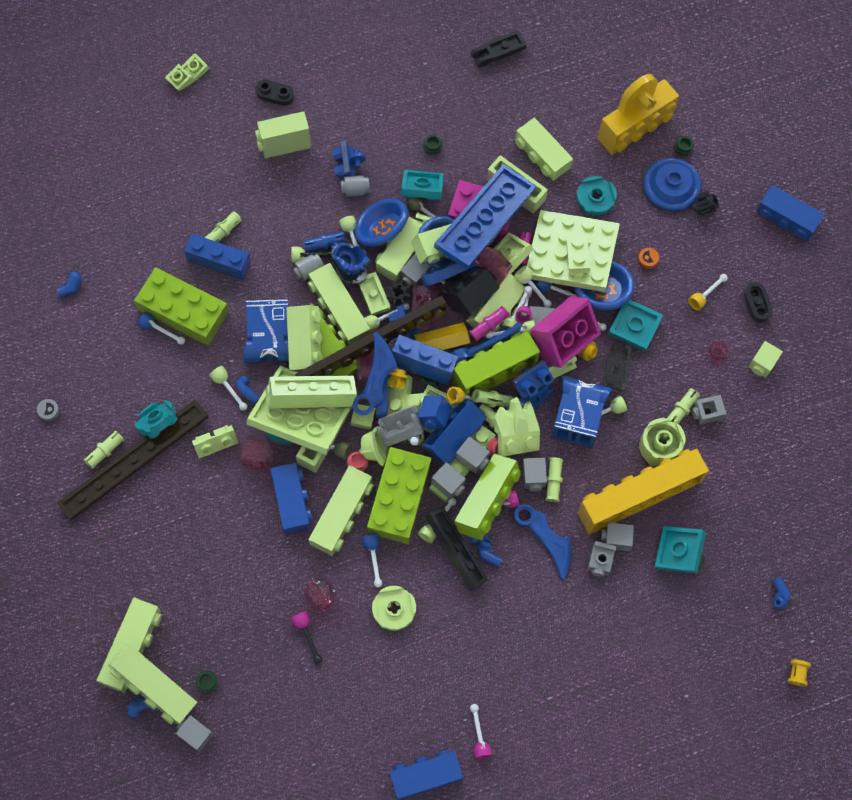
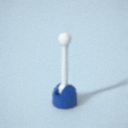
[536,281,577,297]
[137,311,185,345]
[362,534,382,587]

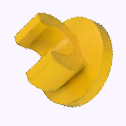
[577,341,598,361]
[388,369,409,390]

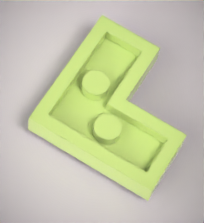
[387,375,429,415]

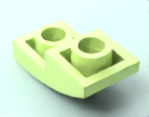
[165,53,210,91]

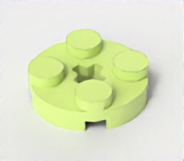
[372,586,416,631]

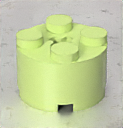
[639,418,686,466]

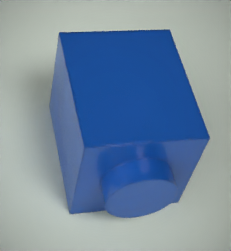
[418,395,452,430]

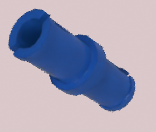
[304,231,346,252]

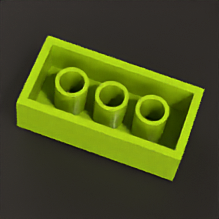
[134,267,229,346]
[452,331,540,400]
[367,447,431,545]

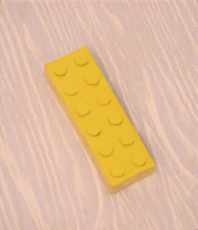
[577,449,709,535]

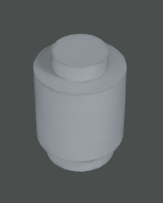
[341,176,370,197]
[293,254,324,281]

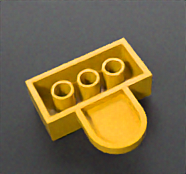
[597,74,679,155]

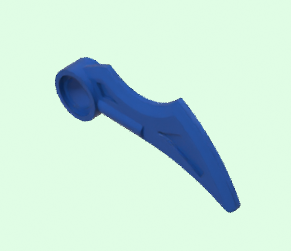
[451,322,522,365]
[353,332,398,415]
[513,504,571,580]

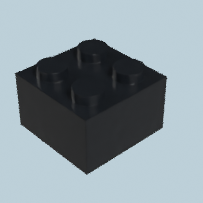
[439,267,500,314]

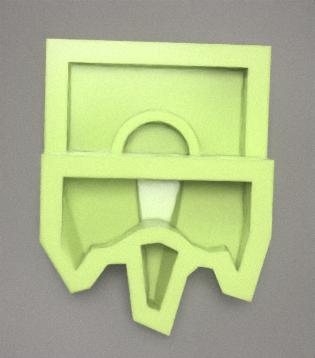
[494,397,540,456]

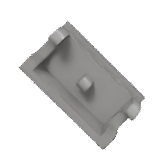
[377,405,425,448]

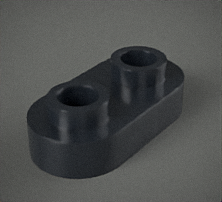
[256,80,294,106]
[744,282,773,322]

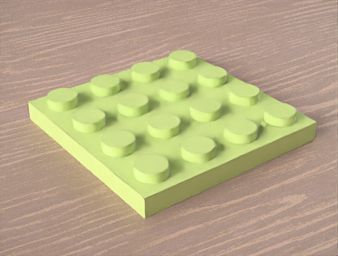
[527,210,620,292]
[247,366,357,455]

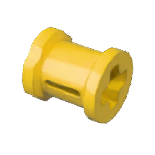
[787,660,811,687]

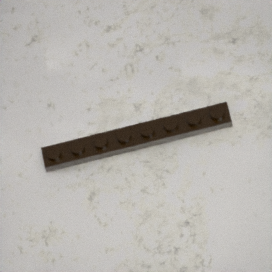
[295,296,446,376]
[57,400,209,521]

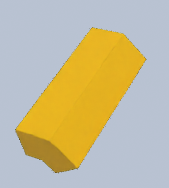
[414,322,470,350]

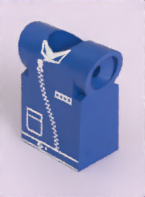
[243,299,289,363]
[552,376,613,448]

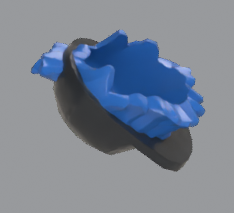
[331,242,370,285]

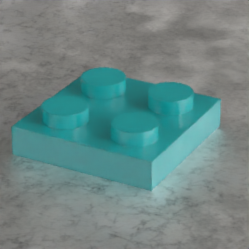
[401,170,443,200]
[608,300,663,352]
[655,526,706,574]

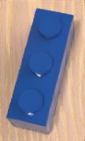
[756,185,825,241]
[184,234,251,281]
[392,335,458,385]
[421,399,487,464]
[271,463,313,534]
[390,750,463,800]

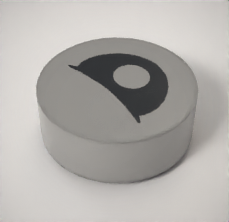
[37,399,60,421]

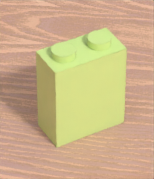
[255,111,311,158]

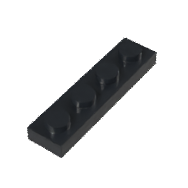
[425,506,488,591]

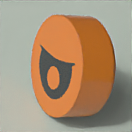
[638,248,659,269]

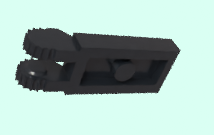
[471,30,527,67]

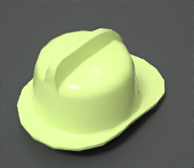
[359,426,389,466]

